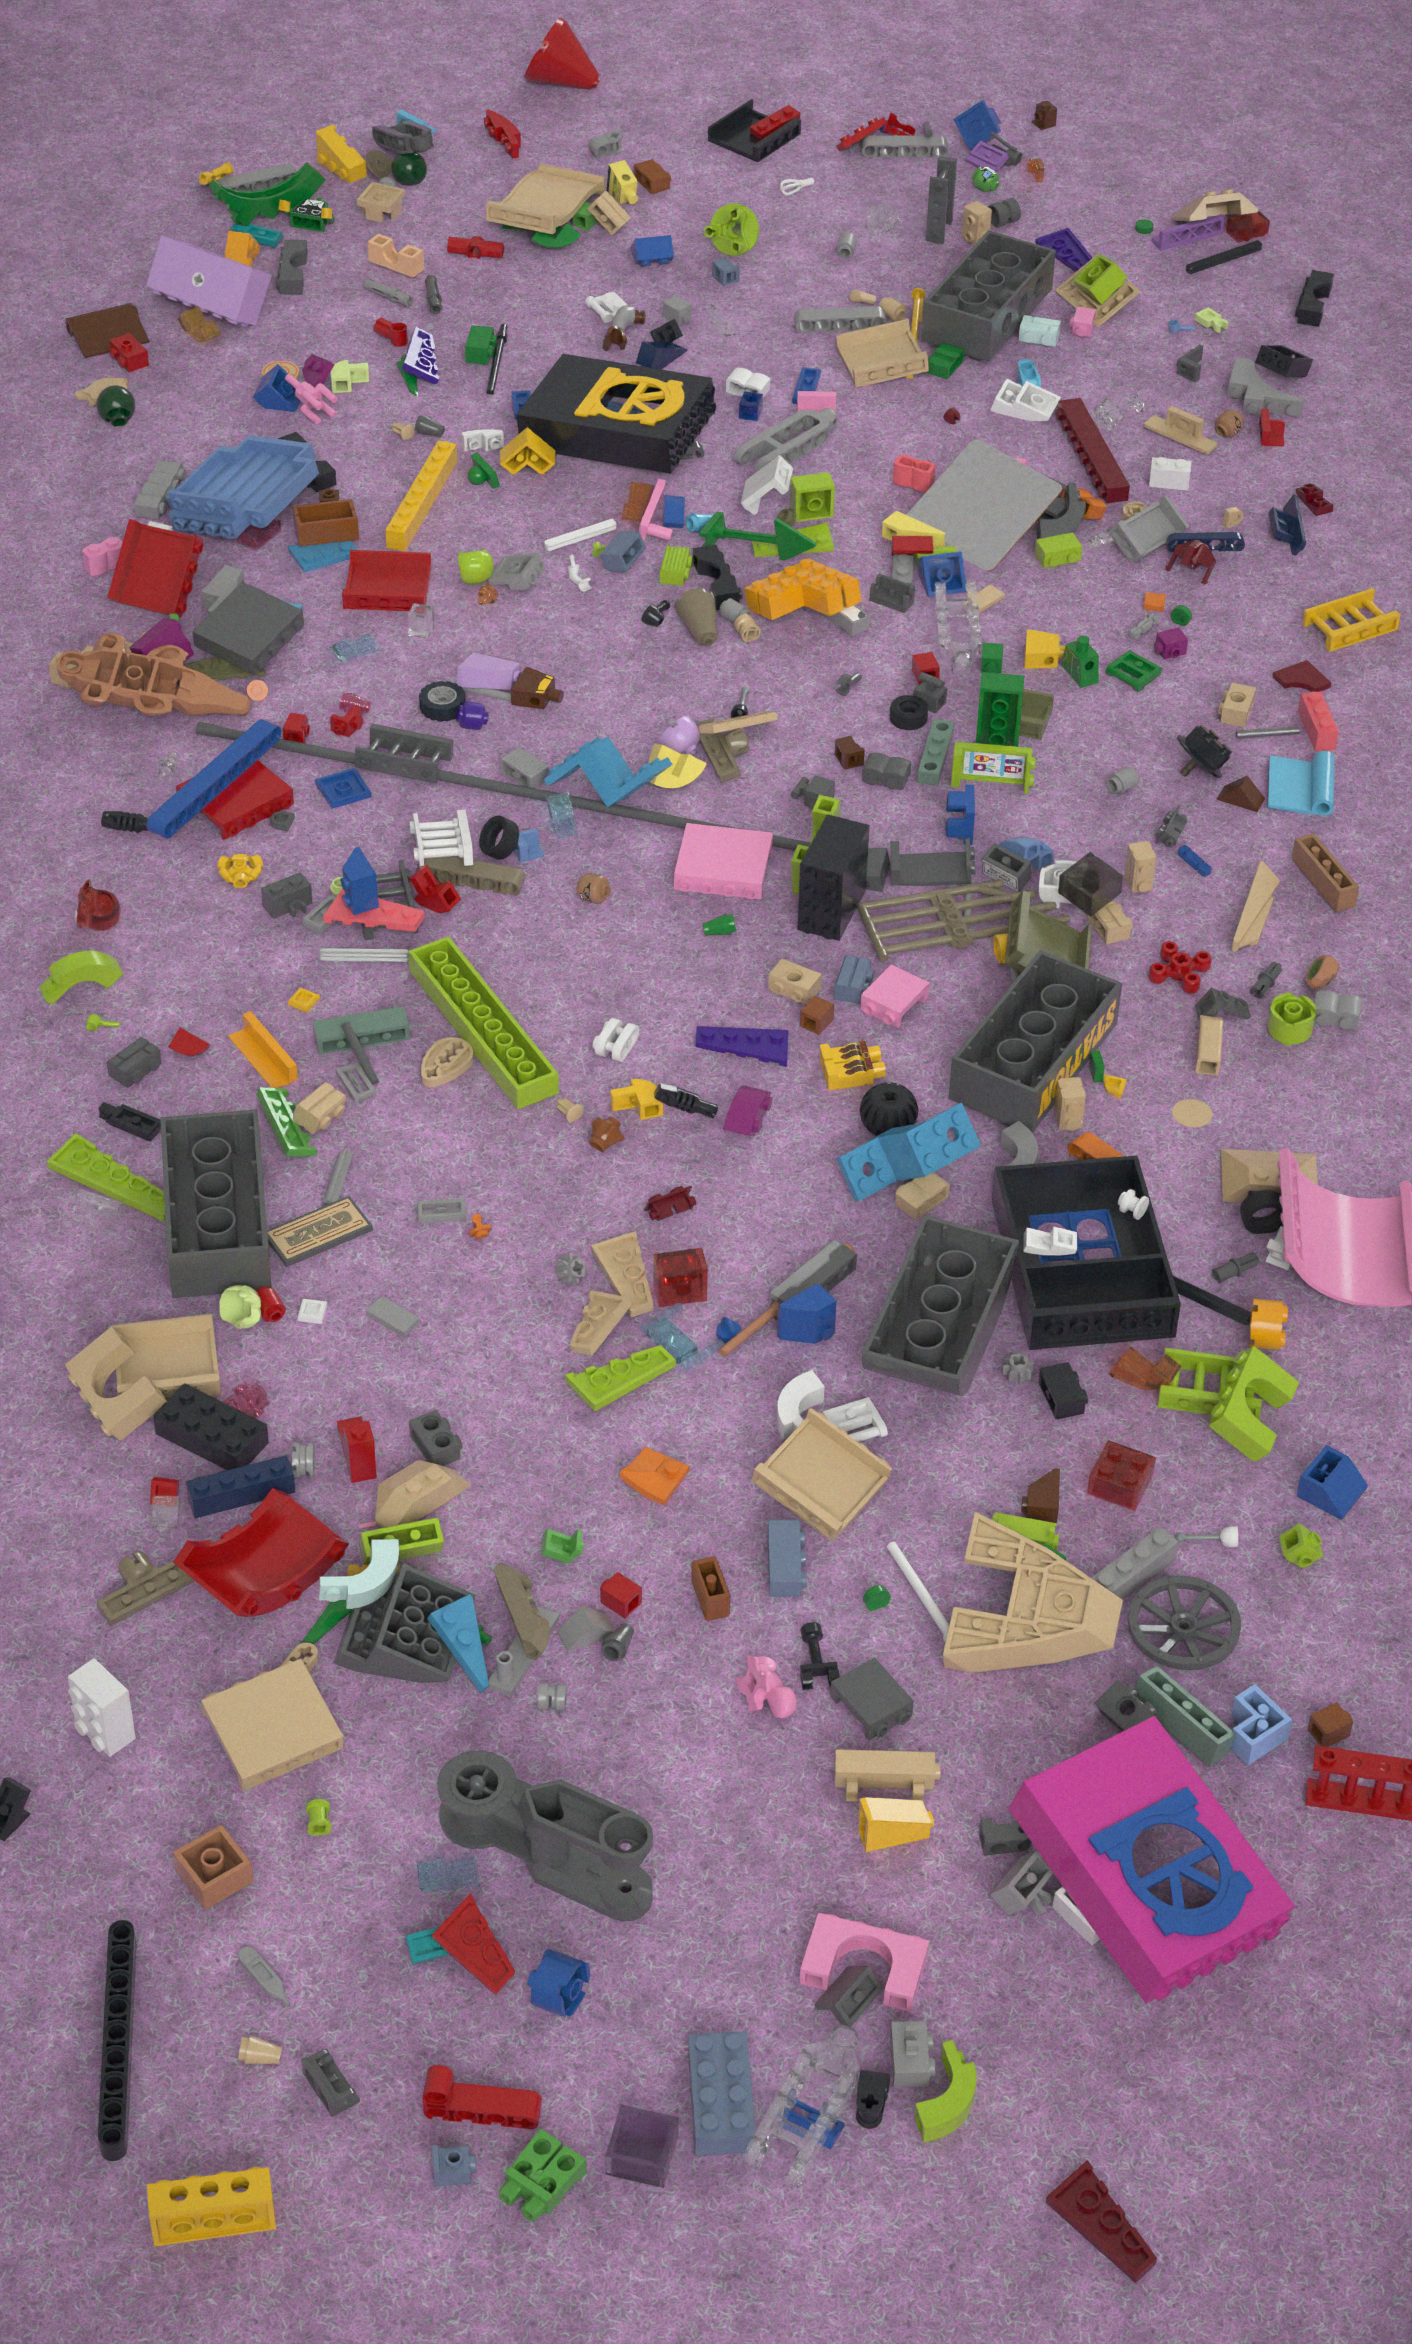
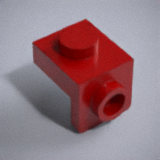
[330,706,363,737]

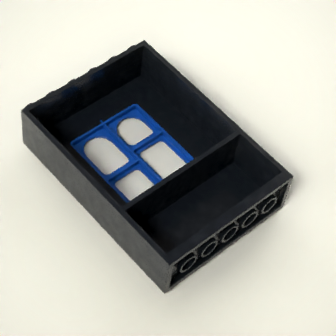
[992,1155,1181,1350]

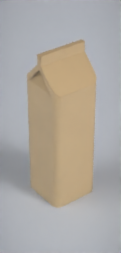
[1195,1015,1223,1076]

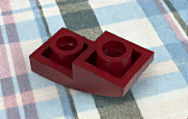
[1296,483,1333,516]

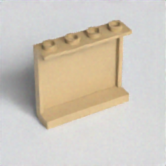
[836,319,929,387]
[111,1314,221,1401]
[751,1408,892,1541]
[201,1659,343,1791]

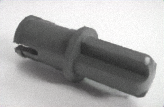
[1250,962,1282,999]
[1212,1252,1259,1283]

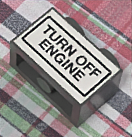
[982,843,1031,892]

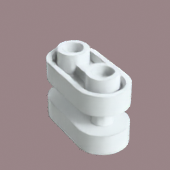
[593,1018,639,1062]

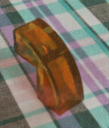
[622,482,654,522]
[1109,1347,1182,1390]

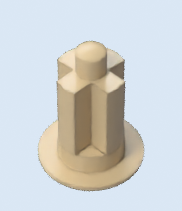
[392,422,415,440]
[557,1097,584,1123]

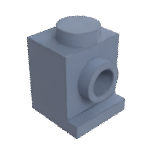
[712,257,740,286]
[432,2145,476,2187]

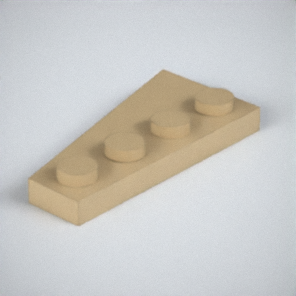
[591,1231,653,1318]

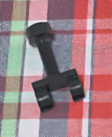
[800,1622,840,1690]

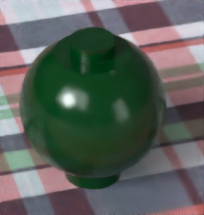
[391,152,427,186]
[96,385,136,427]

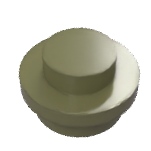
[778,508,796,526]

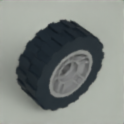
[419,681,466,722]

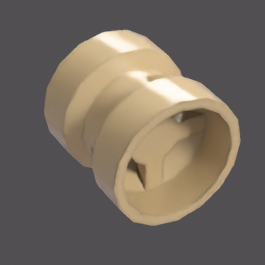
[734,614,761,642]

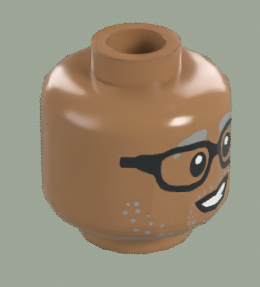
[1215,409,1244,438]
[576,873,611,904]

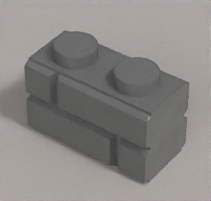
[107,1037,162,1088]

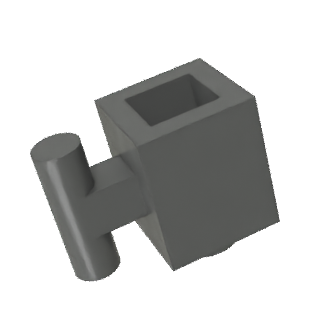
[913,672,947,714]
[791,775,835,809]

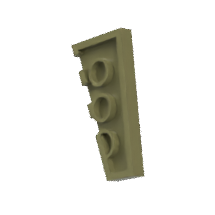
[178,657,266,684]

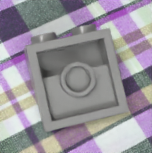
[488,553,544,591]

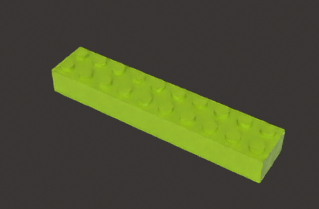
[408,936,559,1110]

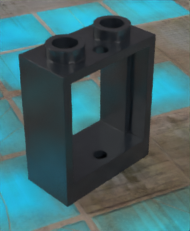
[1255,345,1313,377]

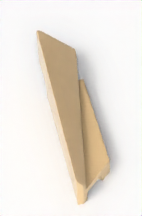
[1232,860,1280,952]

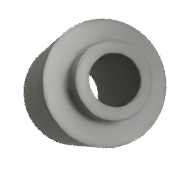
[836,232,857,258]
[720,598,751,623]
[1106,766,1139,794]

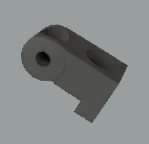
[978,1818,1032,1856]

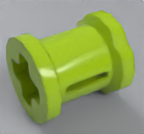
[306,1799,332,1836]

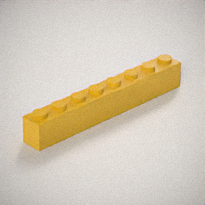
[385,440,457,551]

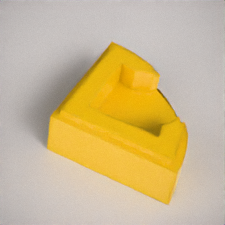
[1103,1074,1127,1099]

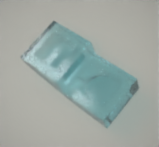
[330,633,379,661]
[417,1857,480,1892]

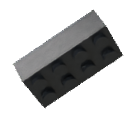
[153,1383,269,1470]

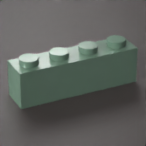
[313,1006,410,1055]
[1134,1666,1236,1767]

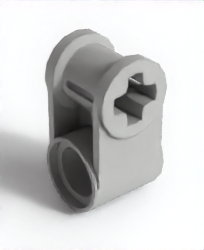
[588,131,623,159]

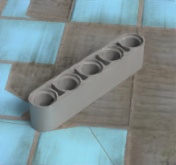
[861,135,948,158]
[212,164,297,202]
[794,306,887,333]

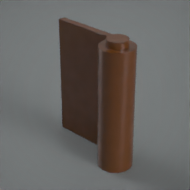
[65,303,150,358]

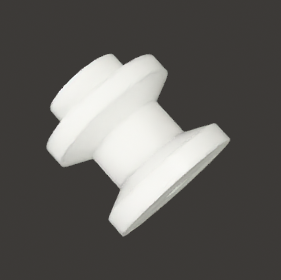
[1118,1189,1149,1220]

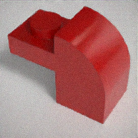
[409,865,461,914]

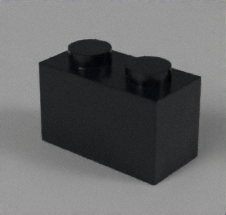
[1038,1362,1088,1420]

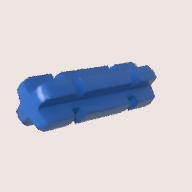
[1177,845,1212,877]

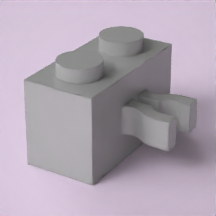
[990,1849,1054,1916]
[890,2021,935,2087]

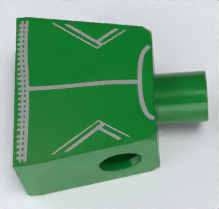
[1061,635,1099,688]

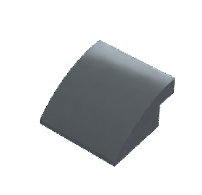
[333,1563,476,1683]

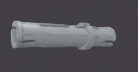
[364,278,414,307]

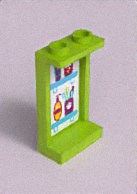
[951,742,1036,793]

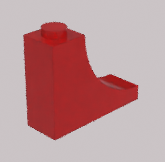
[337,1416,377,1483]

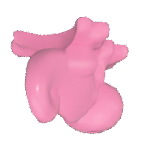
[736,1655,797,1719]

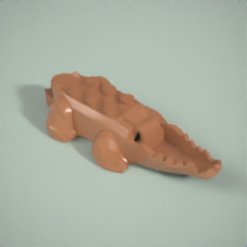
[57,633,251,716]

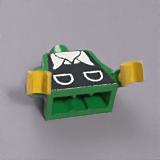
[278,198,335,232]

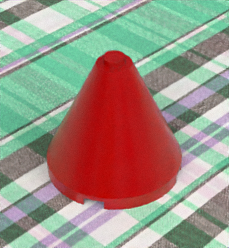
[524,18,601,90]

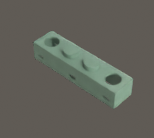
[917,719,955,786]

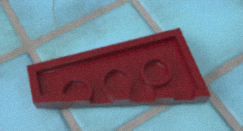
[1046,2160,1157,2283]

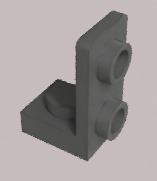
[1177,344,1204,382]
[1195,987,1251,1021]

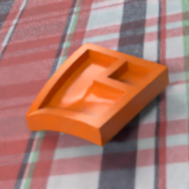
[619,1447,690,1505]

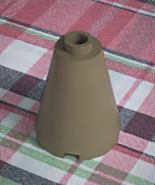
[674,588,718,646]

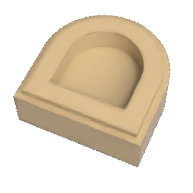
[1222,507,1243,528]

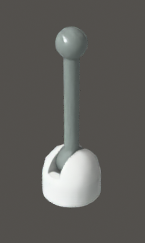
[1175,1526,1238,1547]

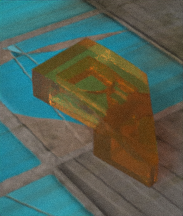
[1027,158,1044,182]

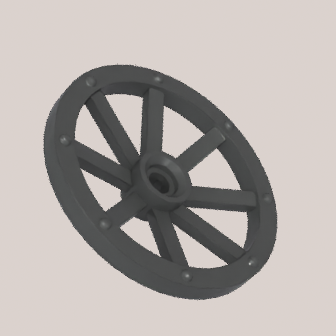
[1128,1576,1241,1670]

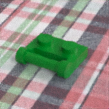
[1105,650,1162,692]

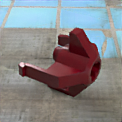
[1166,540,1216,585]

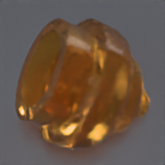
[478,584,499,605]

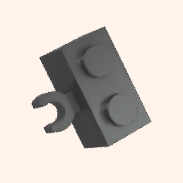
[261,872,313,919]

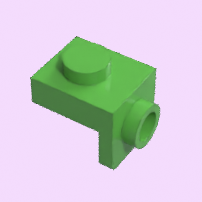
[541,1528,584,1563]

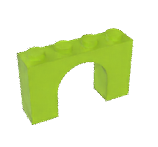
[791,795,841,894]
[1208,1346,1299,1462]

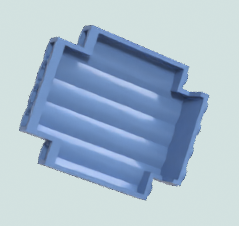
[167,435,319,539]

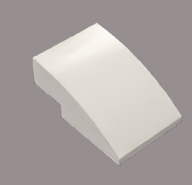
[990,379,1061,421]

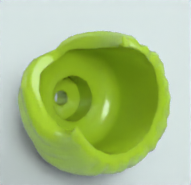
[458,549,494,585]

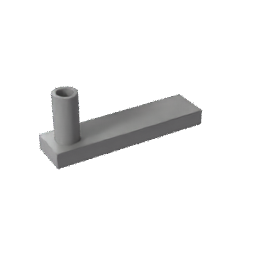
[488,1605,559,1697]

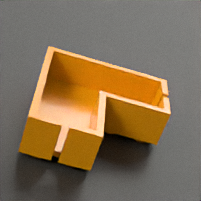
[744,558,862,620]

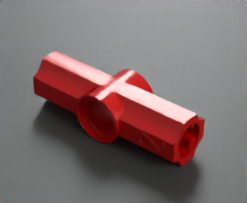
[447,236,504,259]

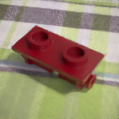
[644,1186,696,1221]

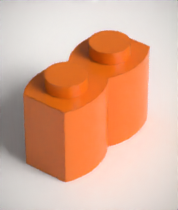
[1060,487,1107,520]

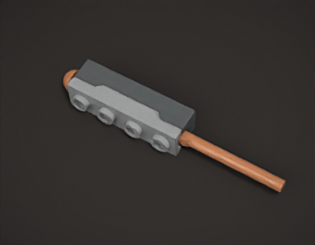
[718,1240,857,1357]

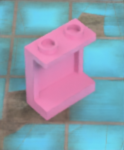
[860,965,930,1028]

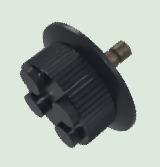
[1177,725,1232,778]

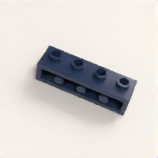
[186,1455,295,1518]

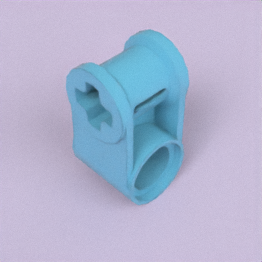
[1016,359,1041,388]

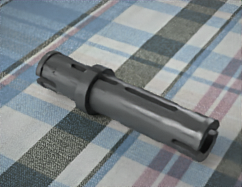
[425,275,442,314]

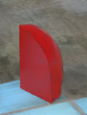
[168,1027,211,1056]

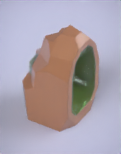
[1305,955,1340,990]

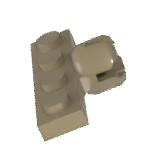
[696,717,750,783]
[97,1551,195,1626]

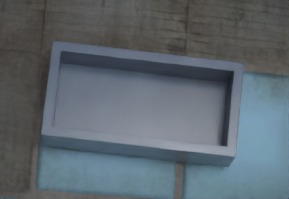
[688,2031,756,2156]

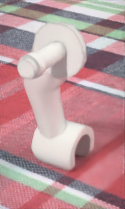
[568,554,593,592]

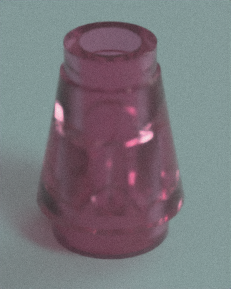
[339,692,371,714]

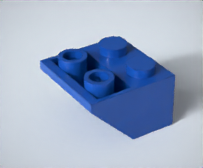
[1297,1445,1368,1520]

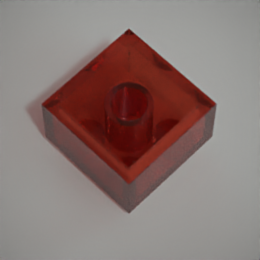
[653,1248,708,1307]
[1087,1440,1156,1511]

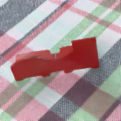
[883,112,916,136]

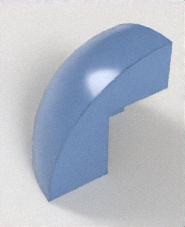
[998,837,1054,870]

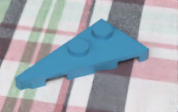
[427,1594,489,1693]

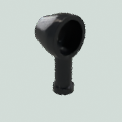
[641,600,670,627]

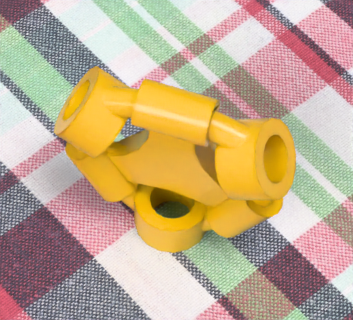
[199,161,234,185]
[217,854,263,888]

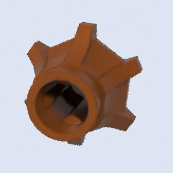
[588,1116,624,1153]

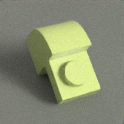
[331,360,369,393]

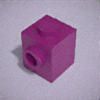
[1154,627,1188,660]

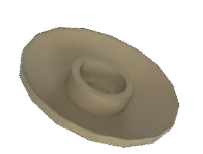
[366,150,392,179]

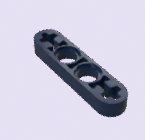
[1166,532,1245,552]

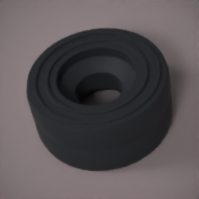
[890,695,928,730]

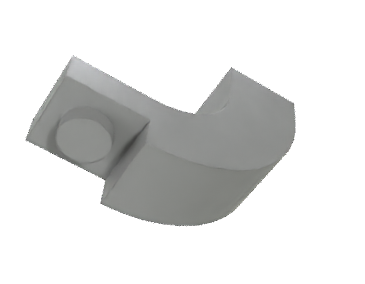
[991,1121,1038,1190]

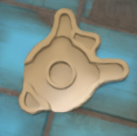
[75,378,128,406]

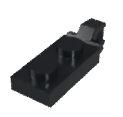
[98,1102,161,1142]

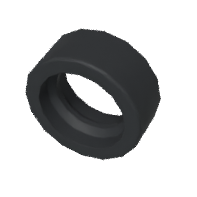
[479,815,519,860]
[1240,1190,1284,1234]

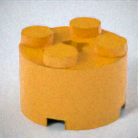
[1248,1298,1288,1351]

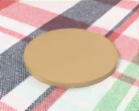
[1172,1099,1213,1127]

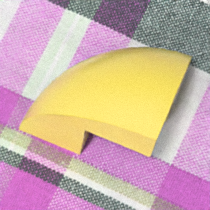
[648,744,707,788]

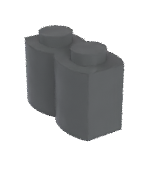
[862,753,911,790]

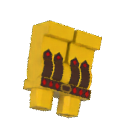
[820,1040,886,1091]

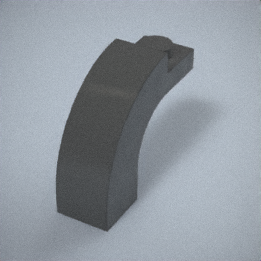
[1036,483,1086,539]

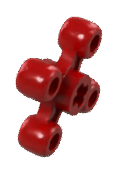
[1148,941,1212,994]

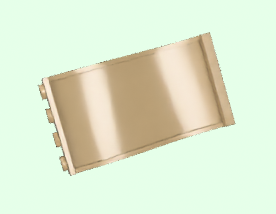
[486,164,606,234]

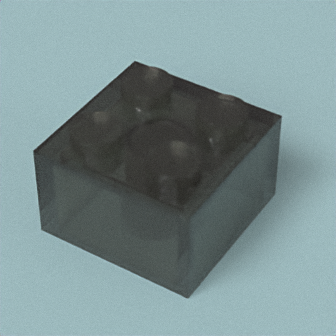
[1058,852,1123,917]

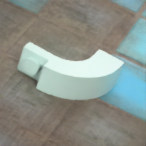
[318,1539,399,1609]

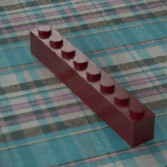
[1055,398,1130,504]

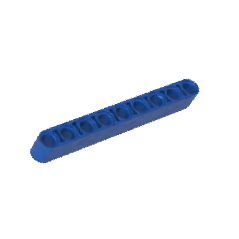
[146,719,282,839]

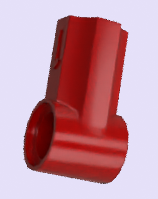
[373,317,408,347]

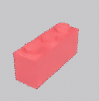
[1298,692,1339,751]

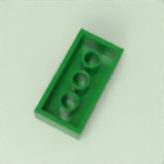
[976,672,1025,747]

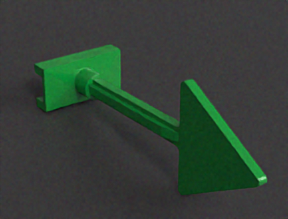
[699,512,817,561]

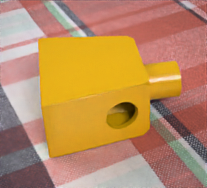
[1024,629,1066,669]

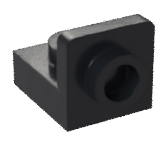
[650,319,683,343]

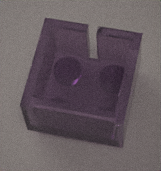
[605,2104,679,2188]

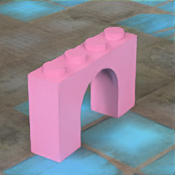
[800,1912,929,2012]

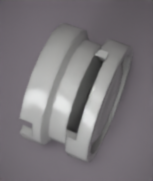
[292,1442,315,1478]

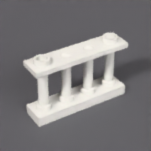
[409,810,473,867]

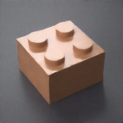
[173,1824,254,1910]

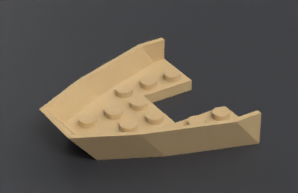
[943,1512,1123,1672]

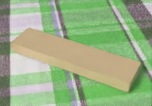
[699,712,777,734]

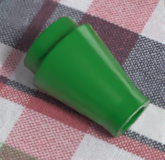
[702,913,736,936]

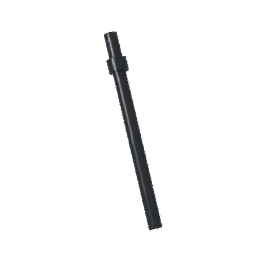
[486,324,508,395]

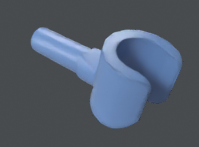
[1169,319,1195,333]

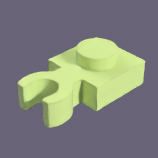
[1194,307,1228,333]

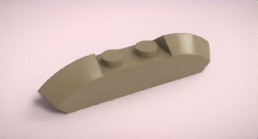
[494,1563,550,1660]

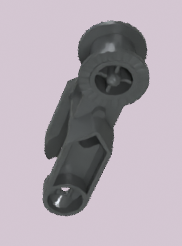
[437,1750,653,1922]

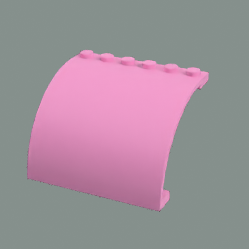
[1277,1148,1412,1307]

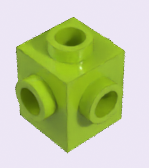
[1279,1523,1323,1568]

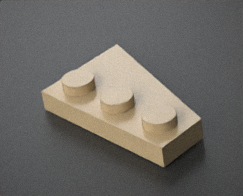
[570,1290,632,1356]

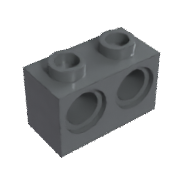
[409,1410,462,1466]

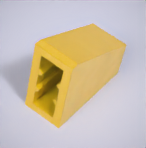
[858,1797,934,1852]

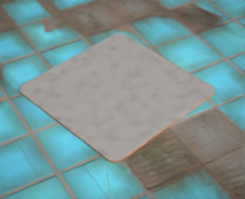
[907,440,1062,571]

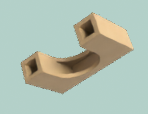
[65,1326,167,1440]

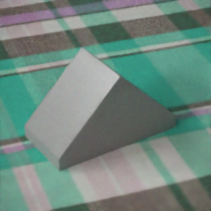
[557,1606,615,1652]

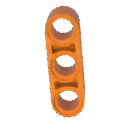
[1067,1132,1124,1160]

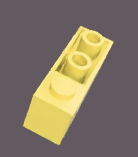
[882,511,945,548]

